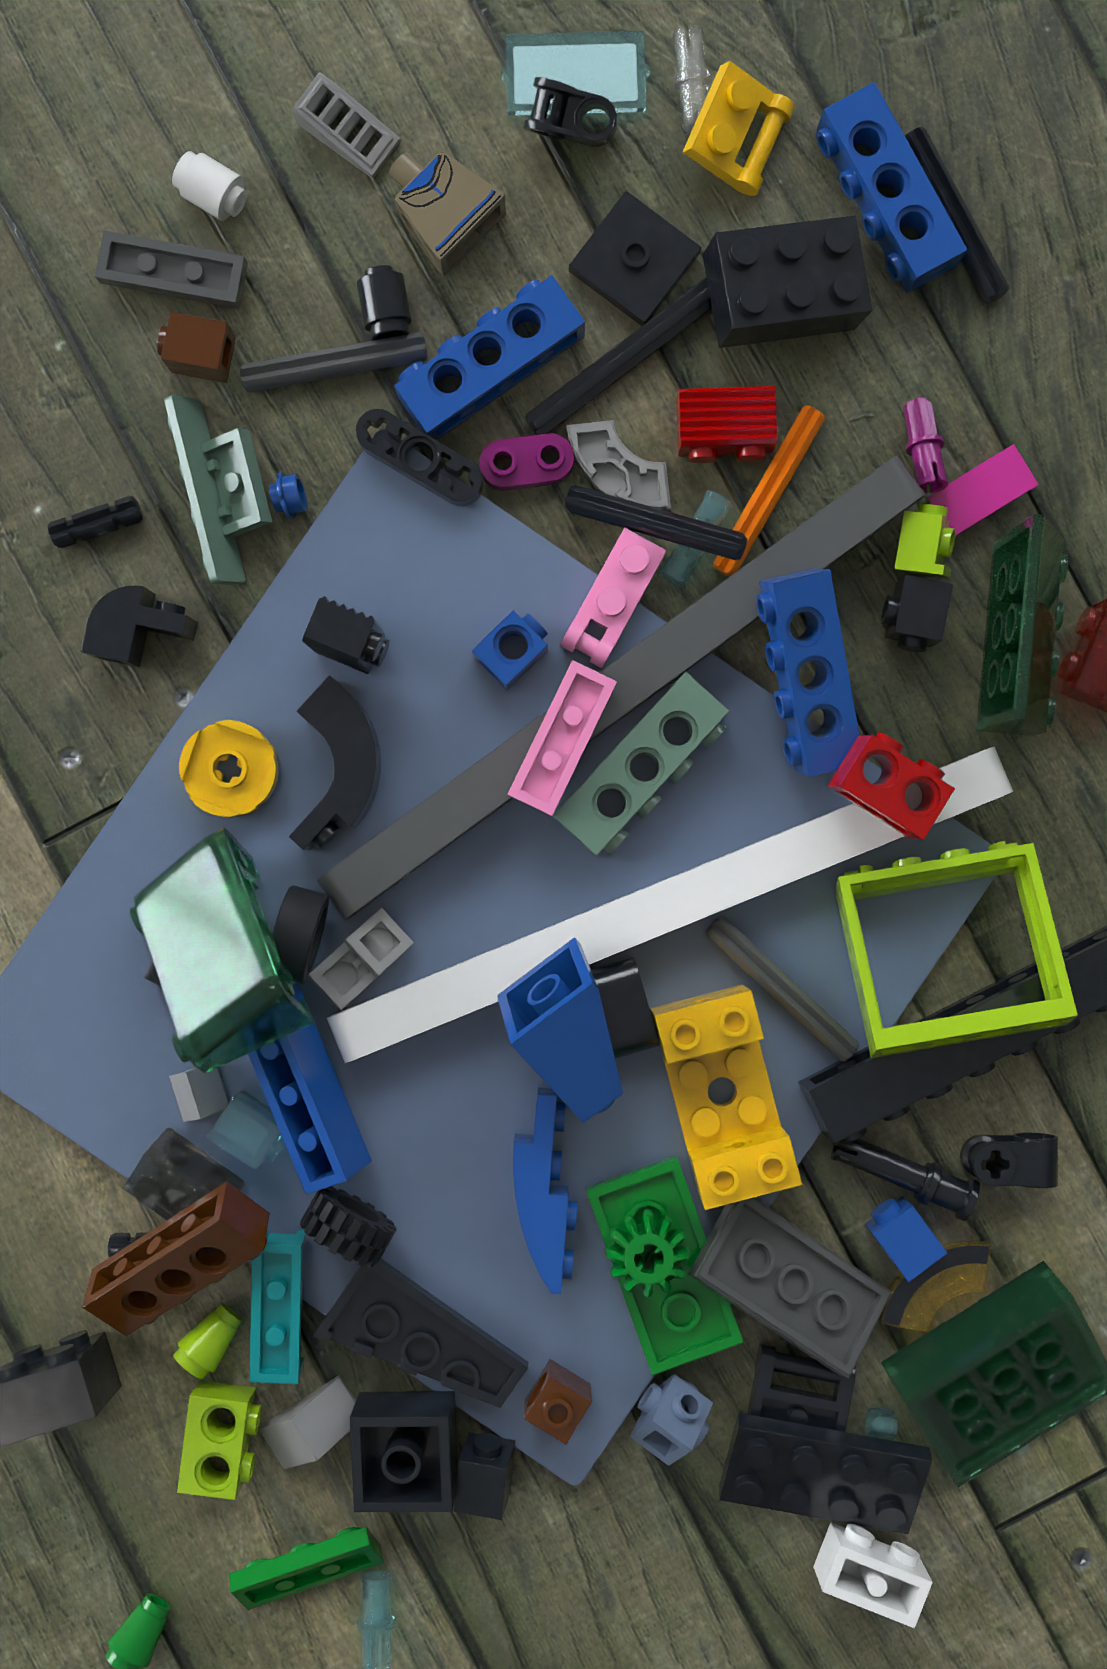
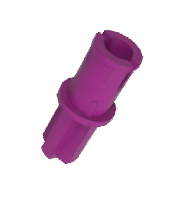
[903,397,949,494]

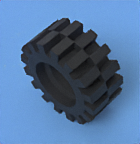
[300,1186,397,1267]

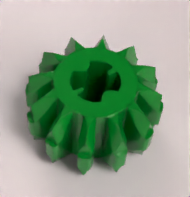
[605,1209,690,1298]

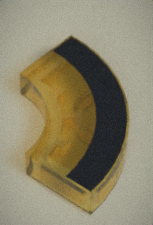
[878,1240,991,1332]

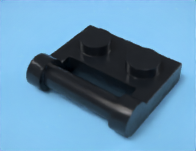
[747,1344,856,1432]

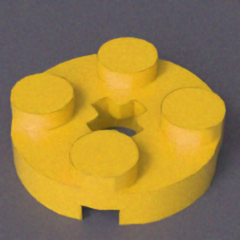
[179,720,279,817]

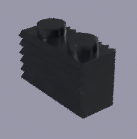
[302,596,390,674]

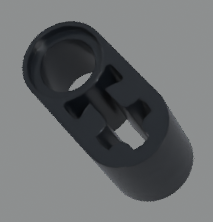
[591,957,660,1059]

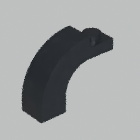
[289,675,381,850]

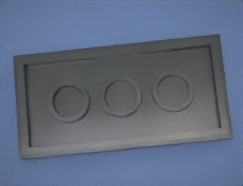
[688,1198,892,1379]

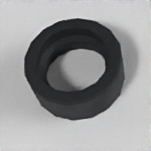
[266,885,329,984]

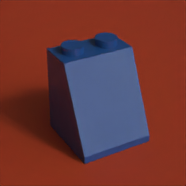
[497,937,623,1123]

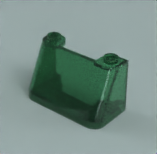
[130,827,314,1073]

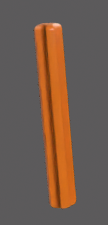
[713,405,825,577]

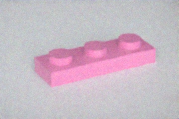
[507,660,617,816]

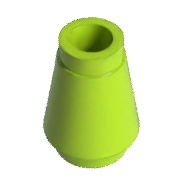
[173,1303,243,1379]

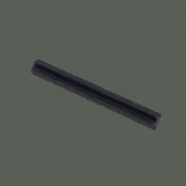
[525,277,712,435]

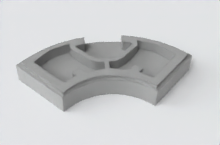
[566,420,671,512]

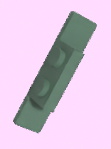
[164,395,272,585]

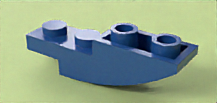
[513,1087,577,1294]

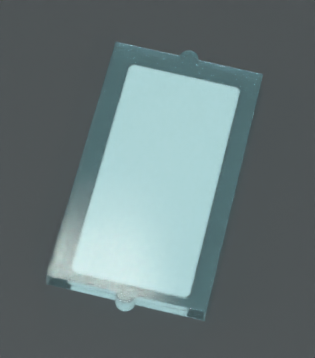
[501,31,650,116]

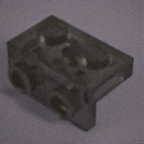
[123,1128,245,1220]

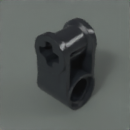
[523,77,617,147]
[960,1132,1058,1188]

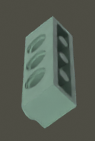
[553,672,729,856]

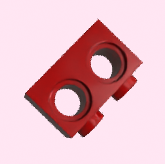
[827,732,955,840]

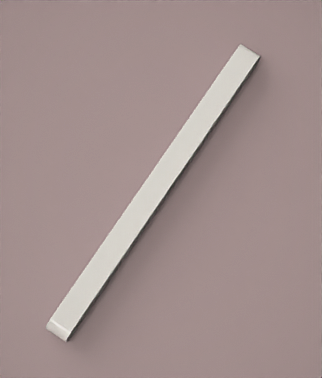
[327,747,1013,1063]

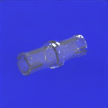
[673,25,712,134]

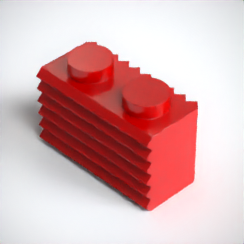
[676,386,777,463]

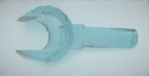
[864,1407,898,1440]

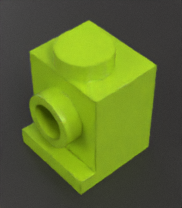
[894,504,955,579]

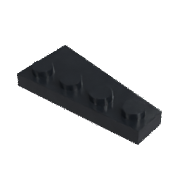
[313,1259,529,1408]

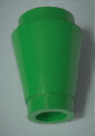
[105,1593,171,1669]

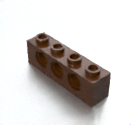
[82,1182,270,1336]

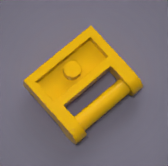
[682,61,795,196]

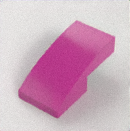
[927,444,1039,537]

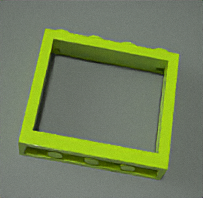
[835,841,1078,1058]

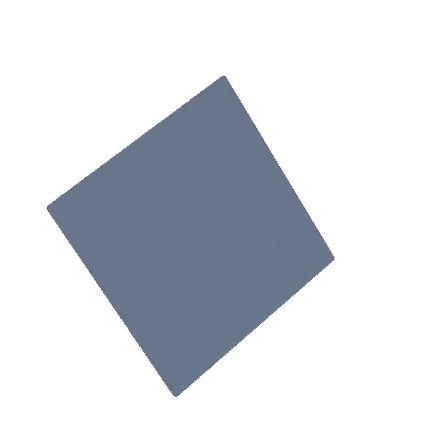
[0,430,995,1485]

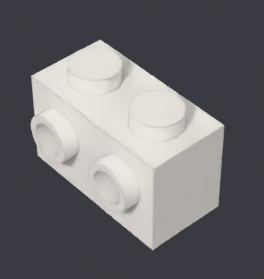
[813,1522,933,1628]

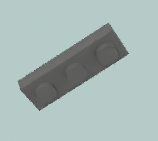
[95,230,248,309]

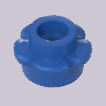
[269,472,308,519]

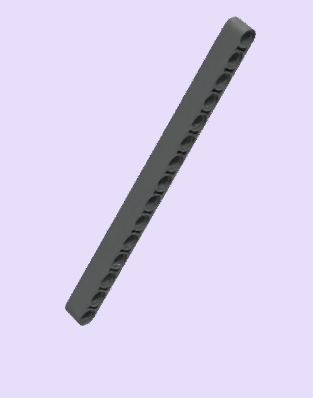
[317,456,926,920]

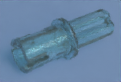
[357,1570,396,1669]

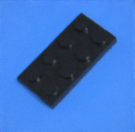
[719,1413,932,1534]

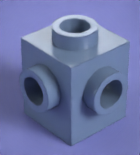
[630,1374,713,1466]

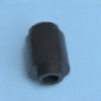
[357,265,412,341]

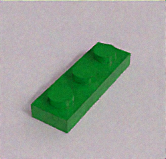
[229,1526,384,1610]

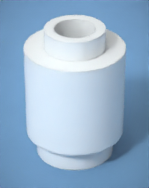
[172,151,247,221]

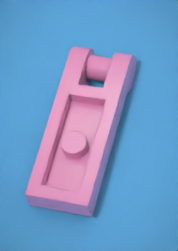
[560,527,667,669]

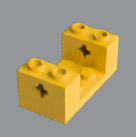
[650,984,802,1210]

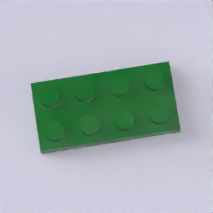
[586,1155,743,1375]

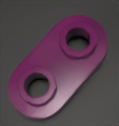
[479,433,574,491]

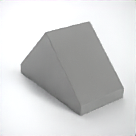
[259,1375,356,1469]

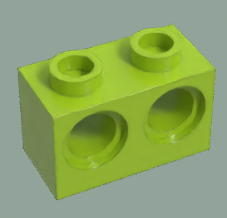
[177,1380,262,1500]

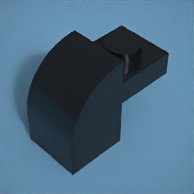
[81,586,198,668]

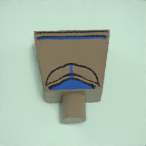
[389,152,506,277]

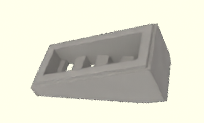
[293,72,401,179]

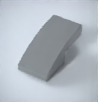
[308,907,414,1012]

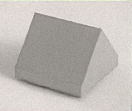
[169,1061,231,1122]

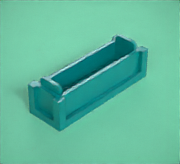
[250,1228,307,1384]

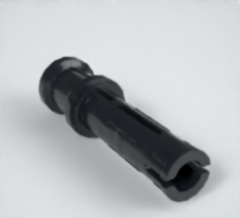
[831,1138,980,1221]

